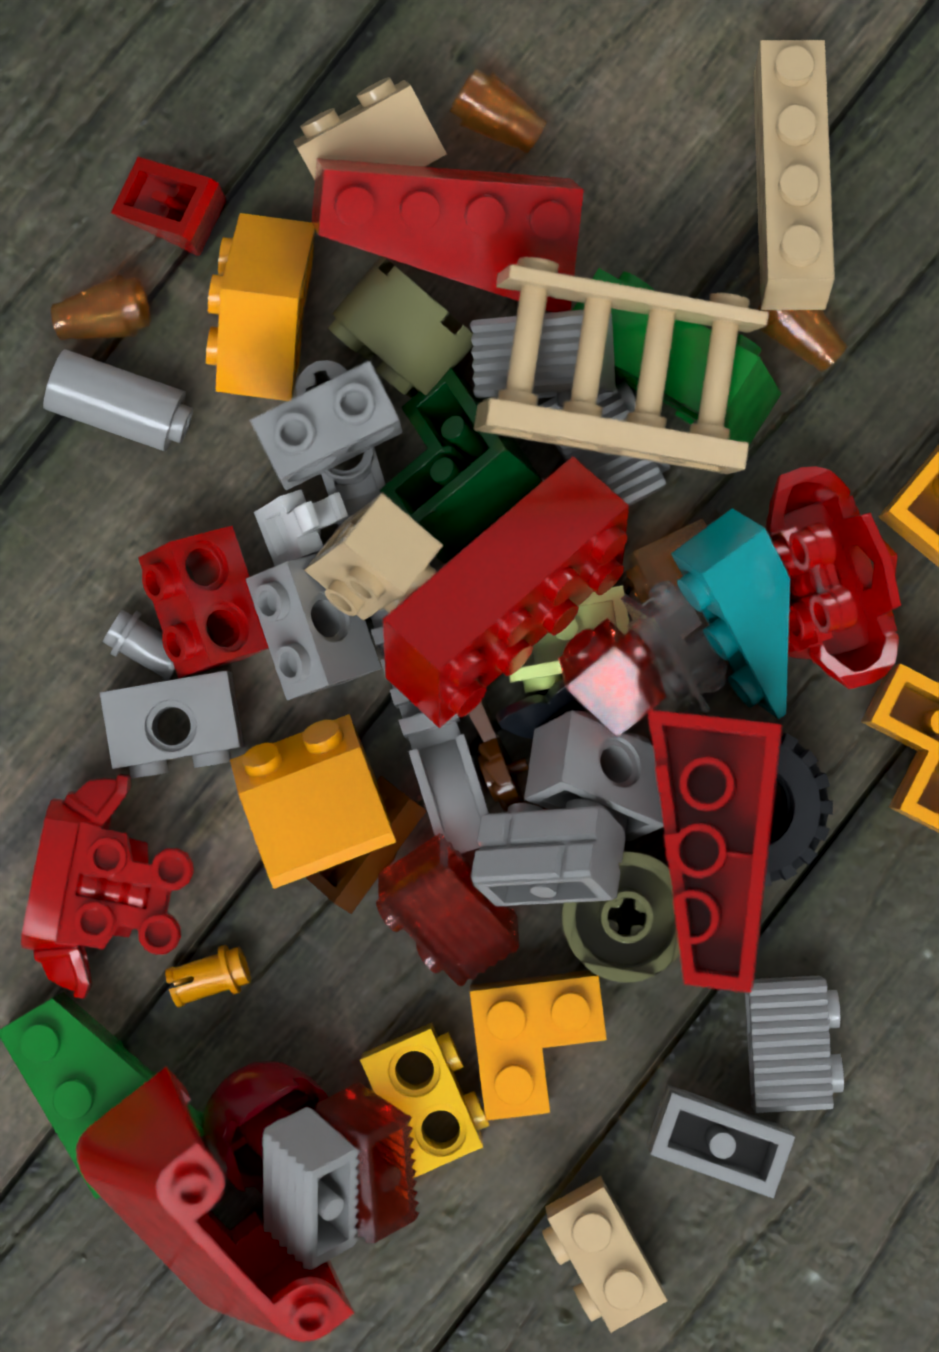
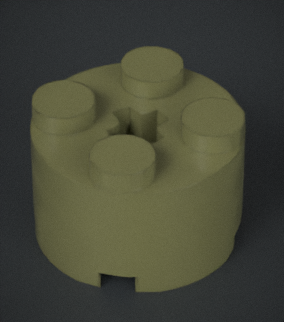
[328,256,473,398]
[560,849,680,983]

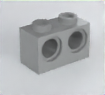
[250,361,403,490]

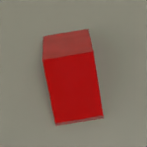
[111,157,227,257]

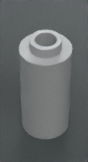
[43,349,193,451]

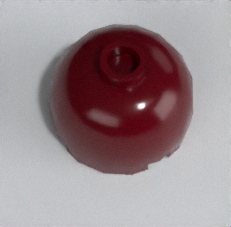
[202,1061,334,1193]

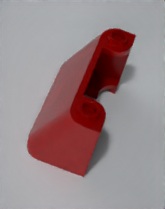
[76,1066,354,1342]

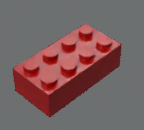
[383,456,629,728]

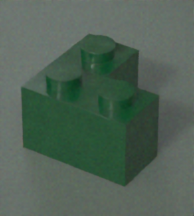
[379,368,543,564]

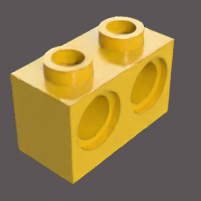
[360,1022,490,1179]

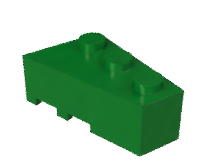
[572,268,782,447]
[0,992,204,1200]

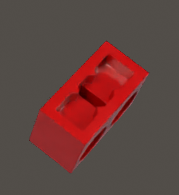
[138,526,269,679]

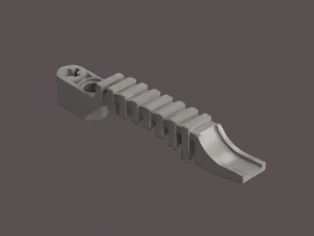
[296,360,489,859]

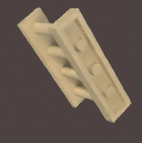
[474,258,769,474]

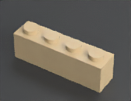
[753,40,834,310]

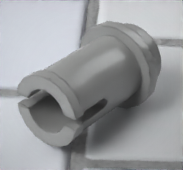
[103,610,175,681]

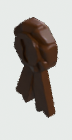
[468,697,529,811]

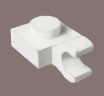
[254,489,348,566]

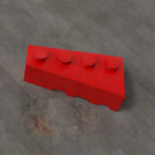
[312,158,584,313]
[647,710,783,993]

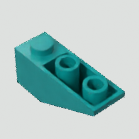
[671,508,790,719]

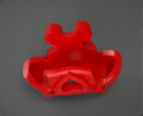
[764,466,901,689]
[21,773,194,999]

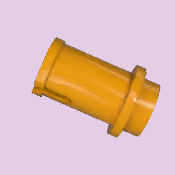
[165,944,251,1008]

